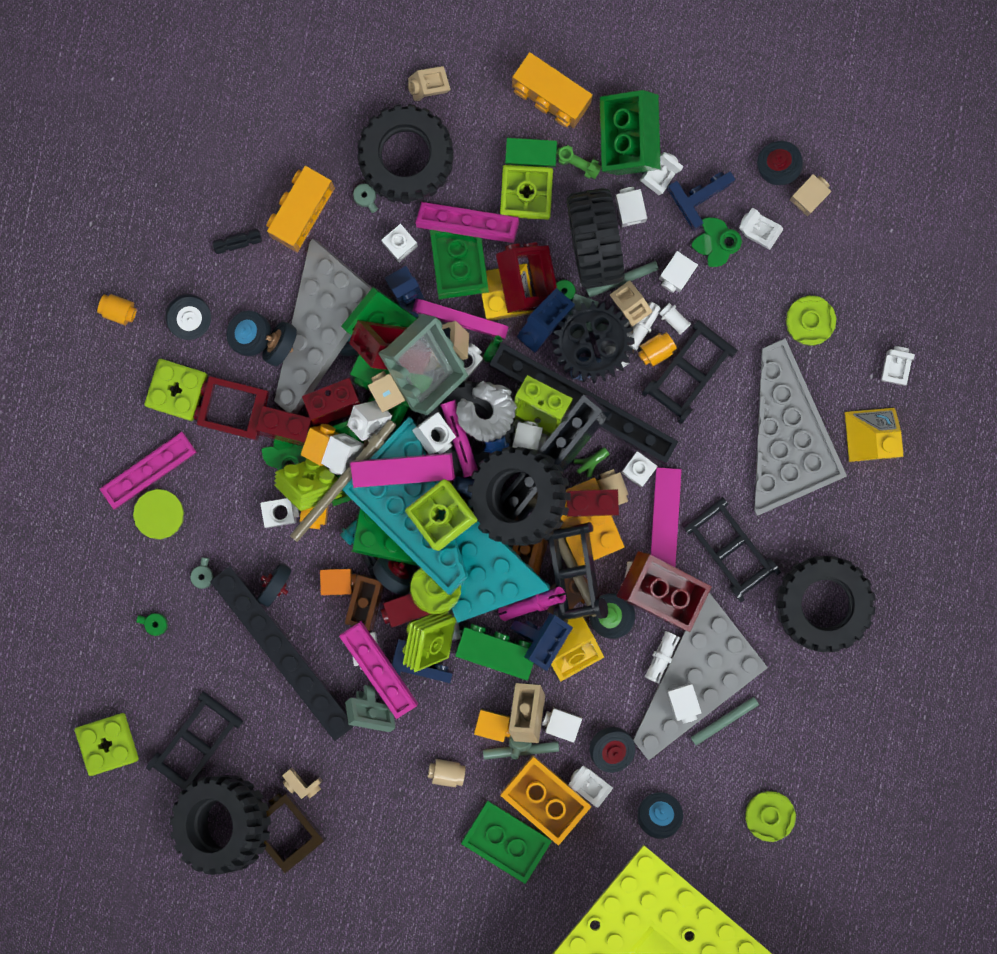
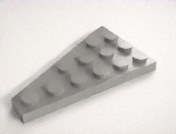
[274,239,372,414]
[754,338,847,516]
[633,593,768,761]

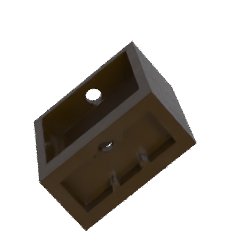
[264,792,326,874]

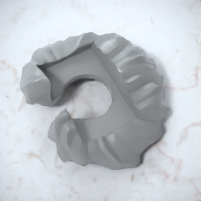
[456,381,517,442]

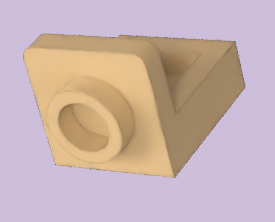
[282,768,322,799]

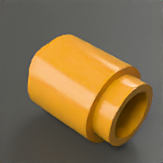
[97,294,137,326]
[638,332,677,367]

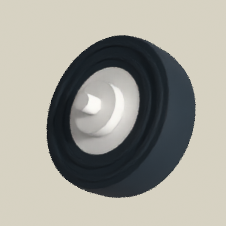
[165,294,211,340]

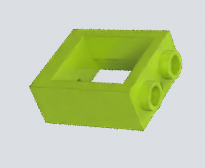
[514,375,573,437]

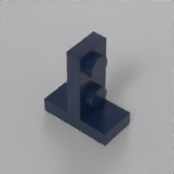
[667,171,736,232]
[385,266,426,317]
[516,288,575,353]
[510,613,573,671]
[392,638,453,683]

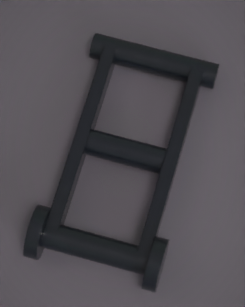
[641,320,738,425]
[683,497,781,603]
[544,522,608,623]
[146,691,244,790]

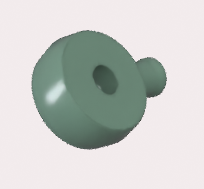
[353,183,378,213]
[190,557,214,589]
[509,735,532,759]

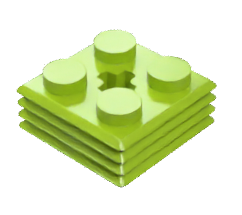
[500,165,553,220]
[144,359,208,421]
[274,459,342,511]
[405,479,477,551]
[403,612,456,672]
[74,713,139,776]

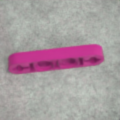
[412,299,509,339]

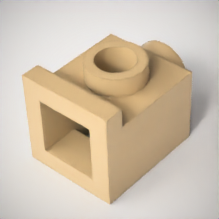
[610,280,652,326]

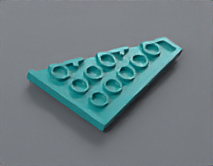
[342,417,468,595]
[436,481,550,623]

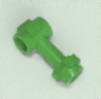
[556,145,602,179]

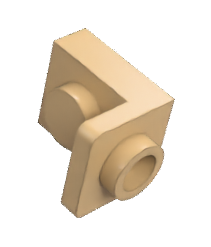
[408,66,450,101]

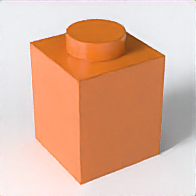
[320,569,357,595]

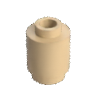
[597,469,629,505]
[428,759,466,788]

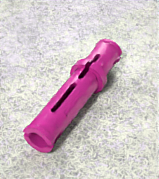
[440,400,479,478]
[498,587,566,621]

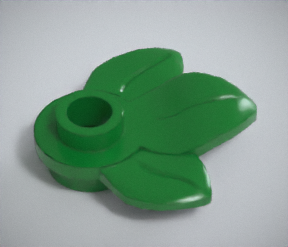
[691,218,742,267]
[262,439,307,470]

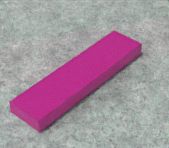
[416,202,519,243]
[100,432,197,510]
[350,453,455,488]
[650,468,682,567]
[339,621,418,719]

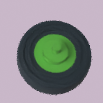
[590,593,635,639]

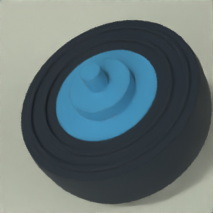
[226,311,271,356]
[637,792,683,839]

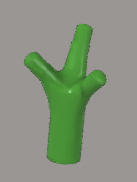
[574,447,610,477]

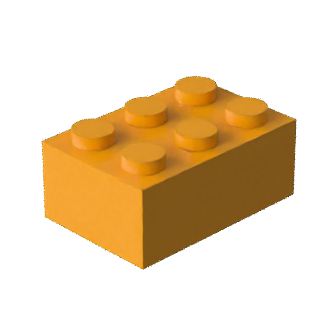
[512,52,593,128]
[266,166,335,253]
[560,478,625,566]
[500,755,592,846]

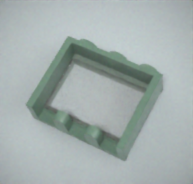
[379,314,468,415]

